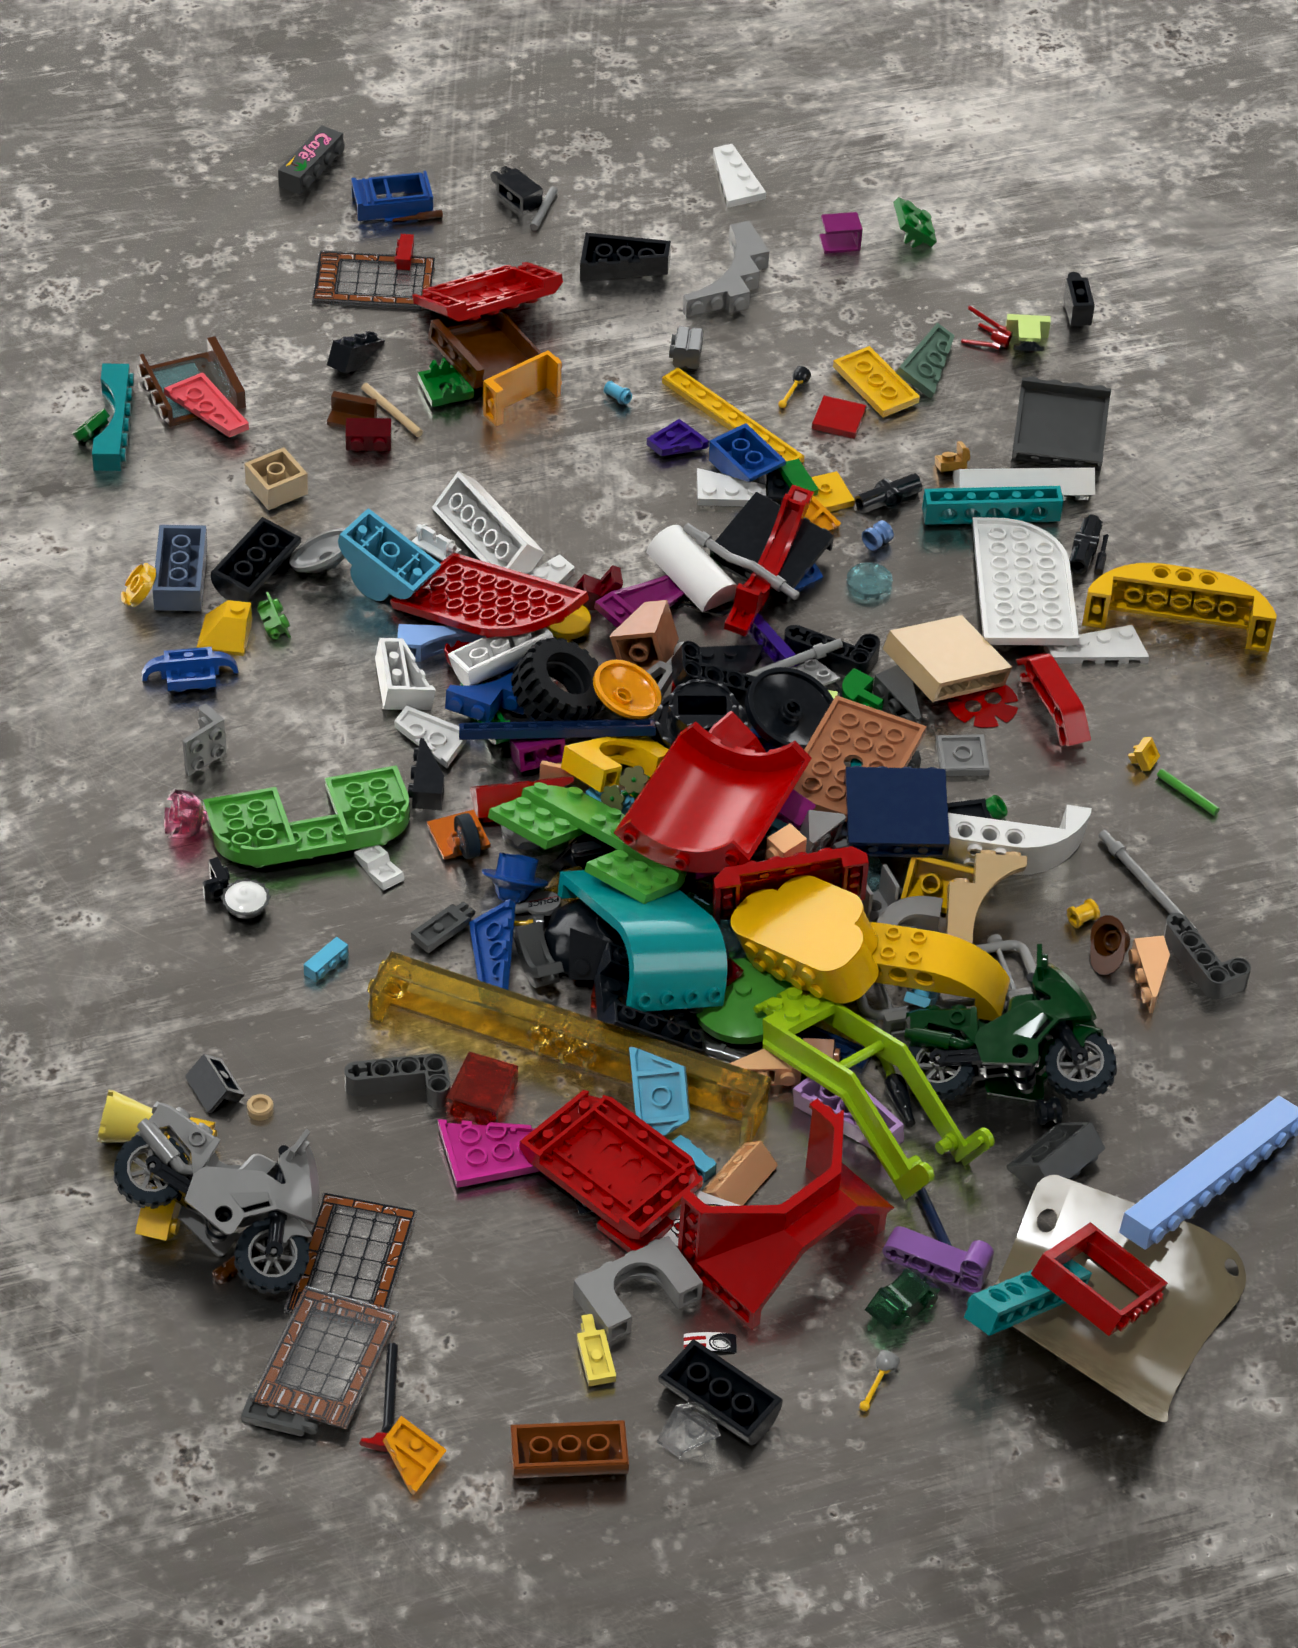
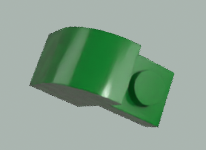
[842,668,884,711]

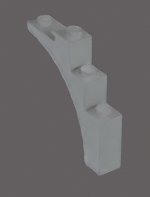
[683,221,769,317]

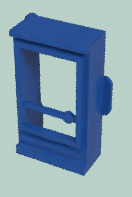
[351,171,433,222]

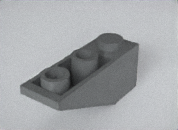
[873,665,921,724]

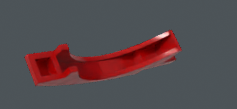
[724,484,814,637]

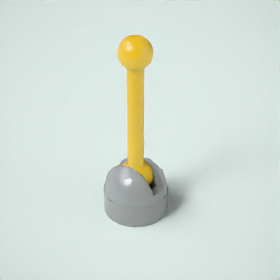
[859,1350,900,1412]

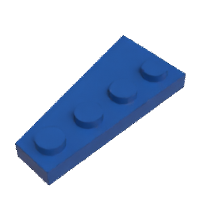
[469,899,516,1005]

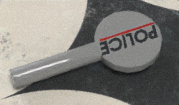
[481,891,561,916]

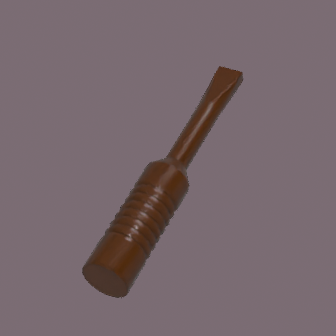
[392,209,443,222]

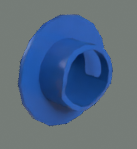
[482,852,548,904]

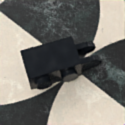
[490,166,543,215]
[1063,271,1095,326]

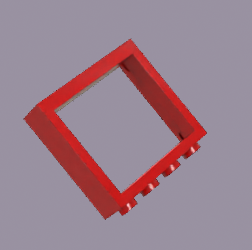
[1031,1222,1168,1336]

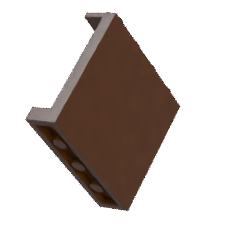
[428,309,542,389]

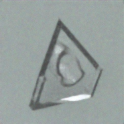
[657,1403,721,1458]

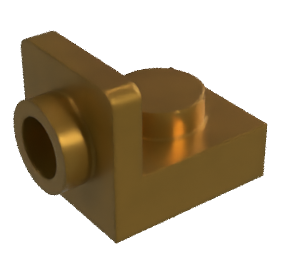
[935,441,970,472]

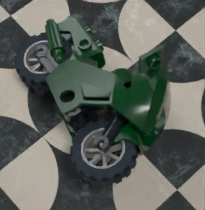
[904,944,1117,1102]

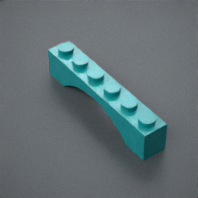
[92,363,134,471]

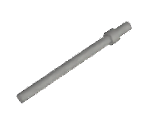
[746,638,843,677]
[1098,830,1197,930]

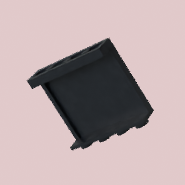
[710,492,834,604]

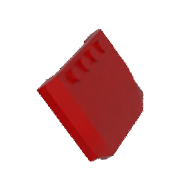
[412,262,563,322]
[713,846,869,925]
[519,1090,703,1240]

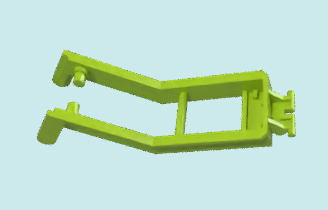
[753,986,995,1201]

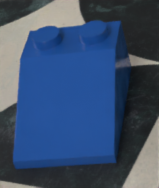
[709,423,786,482]

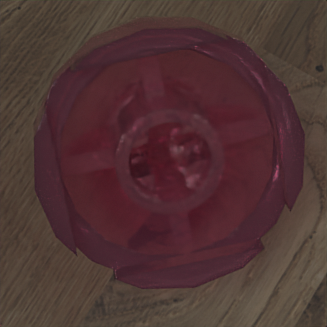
[164,789,207,839]

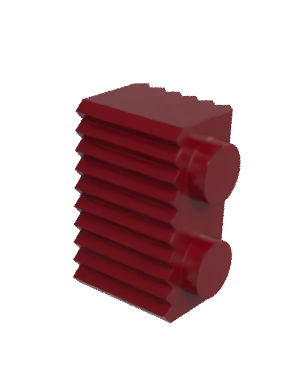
[346,418,392,452]

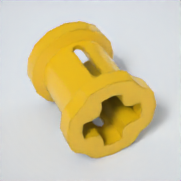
[1067,898,1100,928]

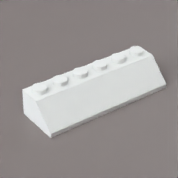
[953,468,1095,500]
[431,471,545,574]

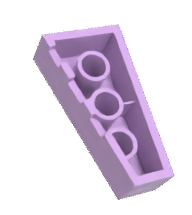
[793,1077,904,1150]

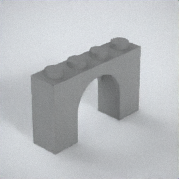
[573,1236,703,1343]

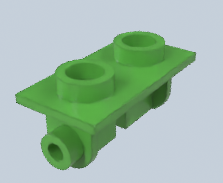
[257,592,291,639]

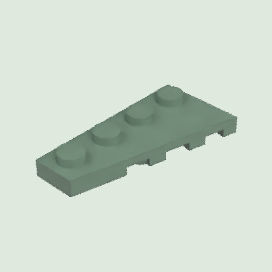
[896,323,955,399]

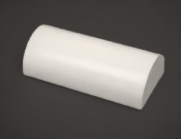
[646,525,737,612]
[448,627,554,686]

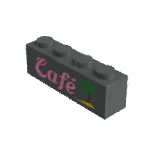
[278,125,345,195]

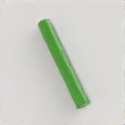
[1157,769,1220,816]

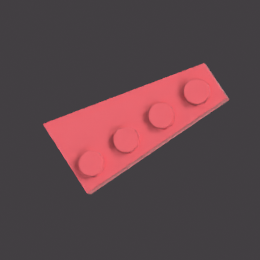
[164,372,249,438]

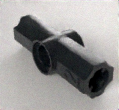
[855,473,923,514]
[1069,514,1103,575]

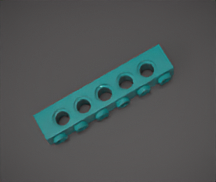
[922,486,1064,525]
[964,1259,1092,1336]

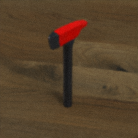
[359,1343,398,1452]

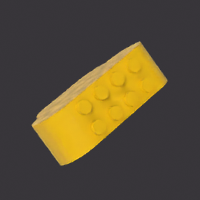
[731,875,879,1003]

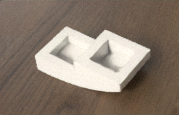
[354,845,405,890]

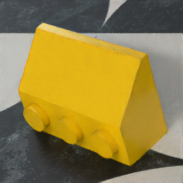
[901,857,974,913]

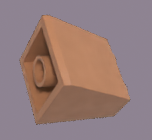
[610,600,679,671]

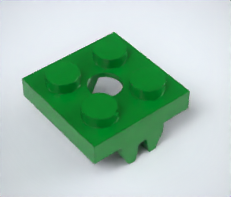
[893,197,937,248]
[418,358,474,407]

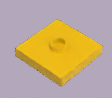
[811,471,855,512]

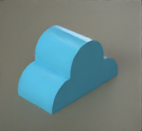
[338,508,441,601]

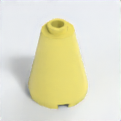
[97,1090,168,1143]

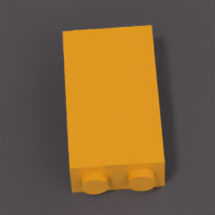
[483,350,562,427]

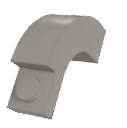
[876,896,943,932]

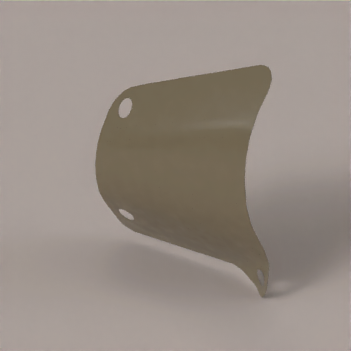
[995,1175,1246,1423]

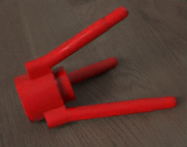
[961,306,1013,350]

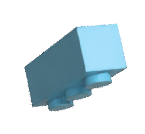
[304,937,349,982]
[672,1135,717,1183]

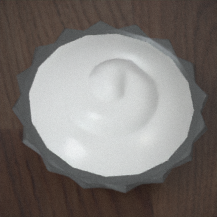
[221,878,271,919]

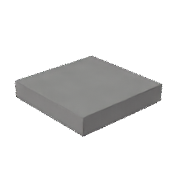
[935,734,990,776]

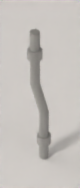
[683,523,800,600]

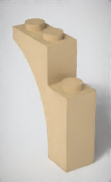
[945,850,1027,943]

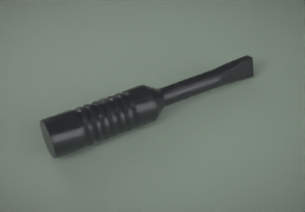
[1094,534,1109,576]

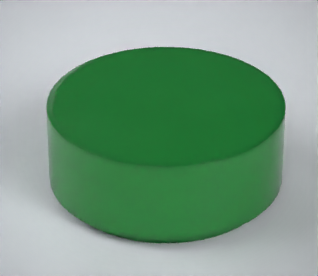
[986,795,1008,820]

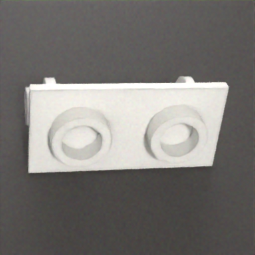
[411,524,462,561]

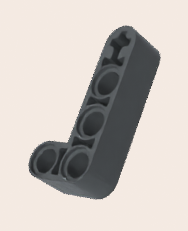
[1163,913,1251,1000]
[344,1053,450,1109]

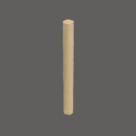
[361,383,423,437]

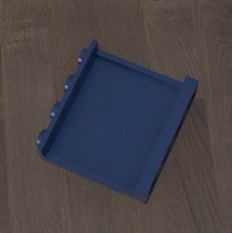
[844,766,950,858]

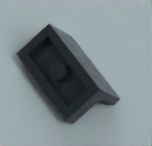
[185,1054,245,1113]

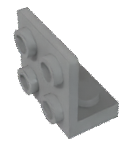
[182,703,227,776]

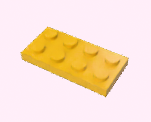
[833,346,920,417]

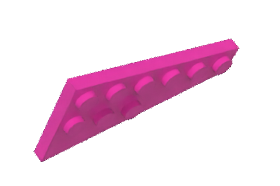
[438,1119,540,1188]

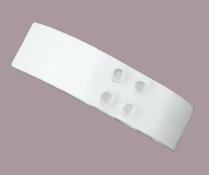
[940,805,1092,875]

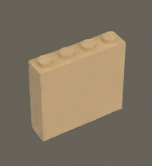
[883,615,1012,702]

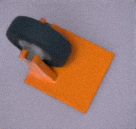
[427,809,491,860]

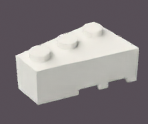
[375,638,436,710]

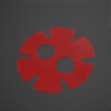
[948,684,1018,728]

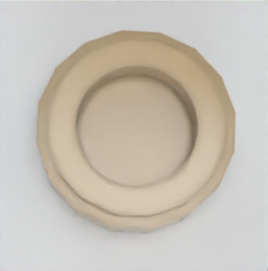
[247,1094,274,1121]

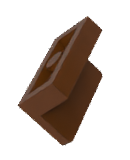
[327,391,377,429]

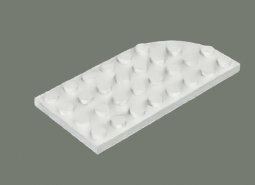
[972,517,1079,646]

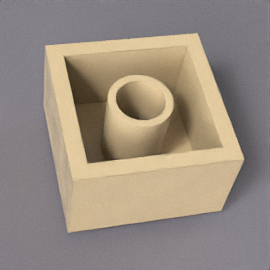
[244,447,308,510]

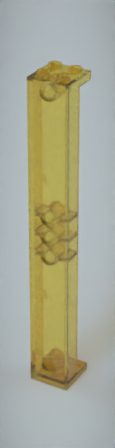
[367,951,771,1146]

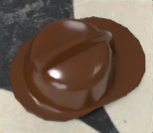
[1090,915,1130,975]

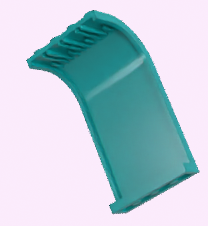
[557,870,727,1012]

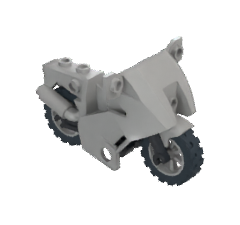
[113,1101,319,1294]

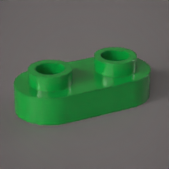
[72,408,110,442]

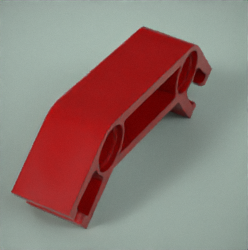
[1016,653,1091,746]

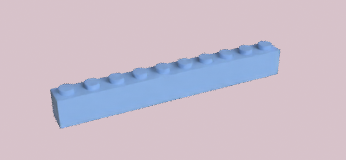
[1119,1096,1298,1250]

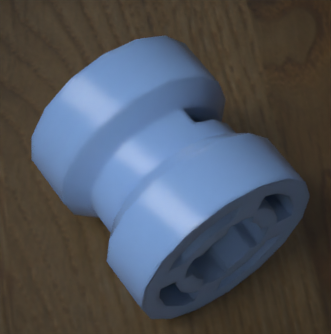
[861,520,894,551]

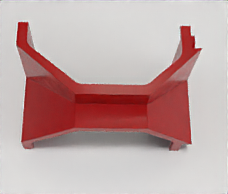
[678,1099,894,1330]

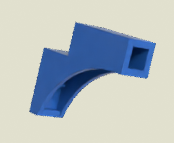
[445,671,525,722]

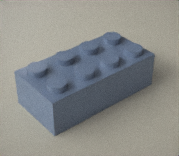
[153,525,208,611]

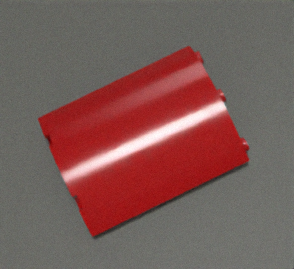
[614,721,812,873]

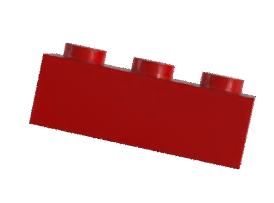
[394,234,414,271]

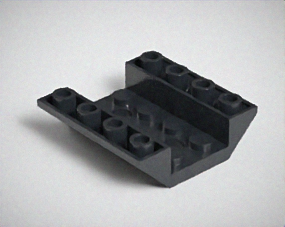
[594,942,705,1055]

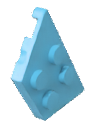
[629,1047,691,1136]

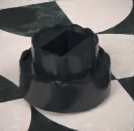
[653,679,748,749]

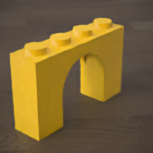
[561,736,669,792]

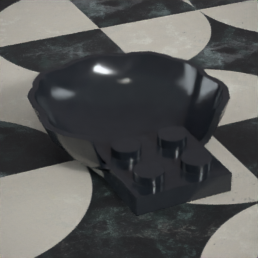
[544,899,625,976]

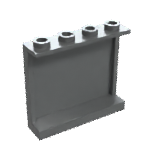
[1011,377,1111,471]

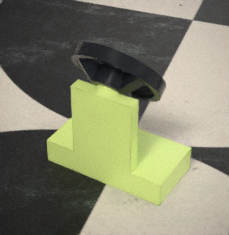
[1005,314,1051,351]

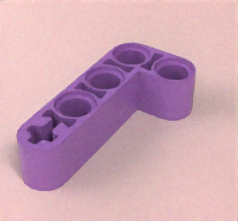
[882,1226,994,1293]

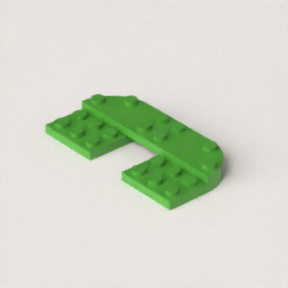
[203,765,410,868]
[488,782,687,904]

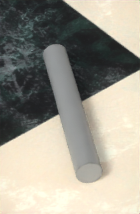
[530,186,558,231]

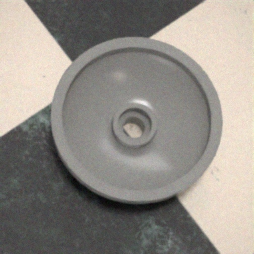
[289,528,346,573]

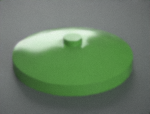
[694,958,793,1044]

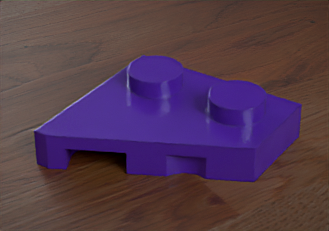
[646,419,709,456]

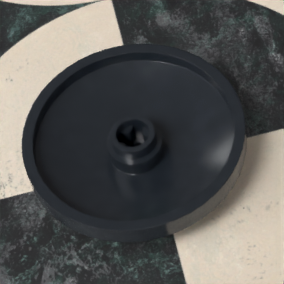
[745,667,834,749]

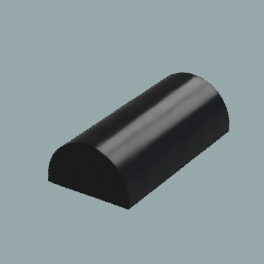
[211,517,302,602]
[658,1339,783,1445]

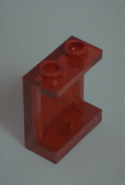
[446,1051,518,1125]

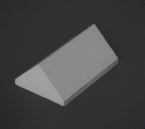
[799,810,847,854]

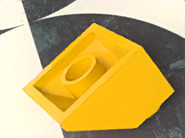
[196,600,252,656]

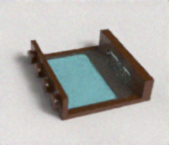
[137,336,246,427]

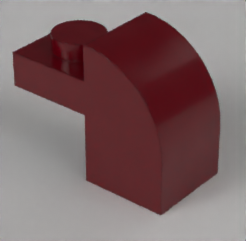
[573,565,623,611]

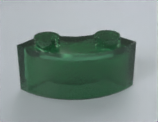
[865,1267,941,1330]

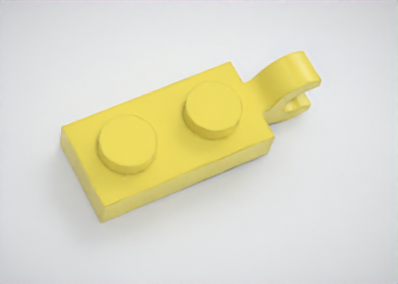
[577,1314,616,1387]

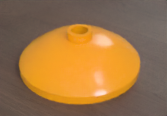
[593,660,662,719]

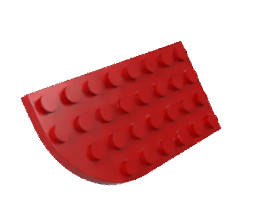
[390,553,589,638]

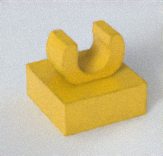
[1128,737,1160,771]

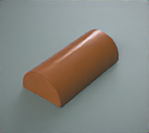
[511,1420,629,1479]

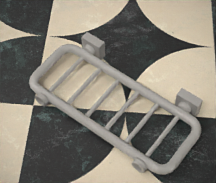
[856,934,1036,1037]

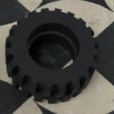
[511,638,603,721]

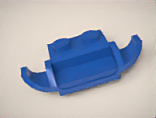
[142,647,239,692]

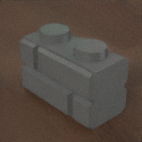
[669,326,704,369]

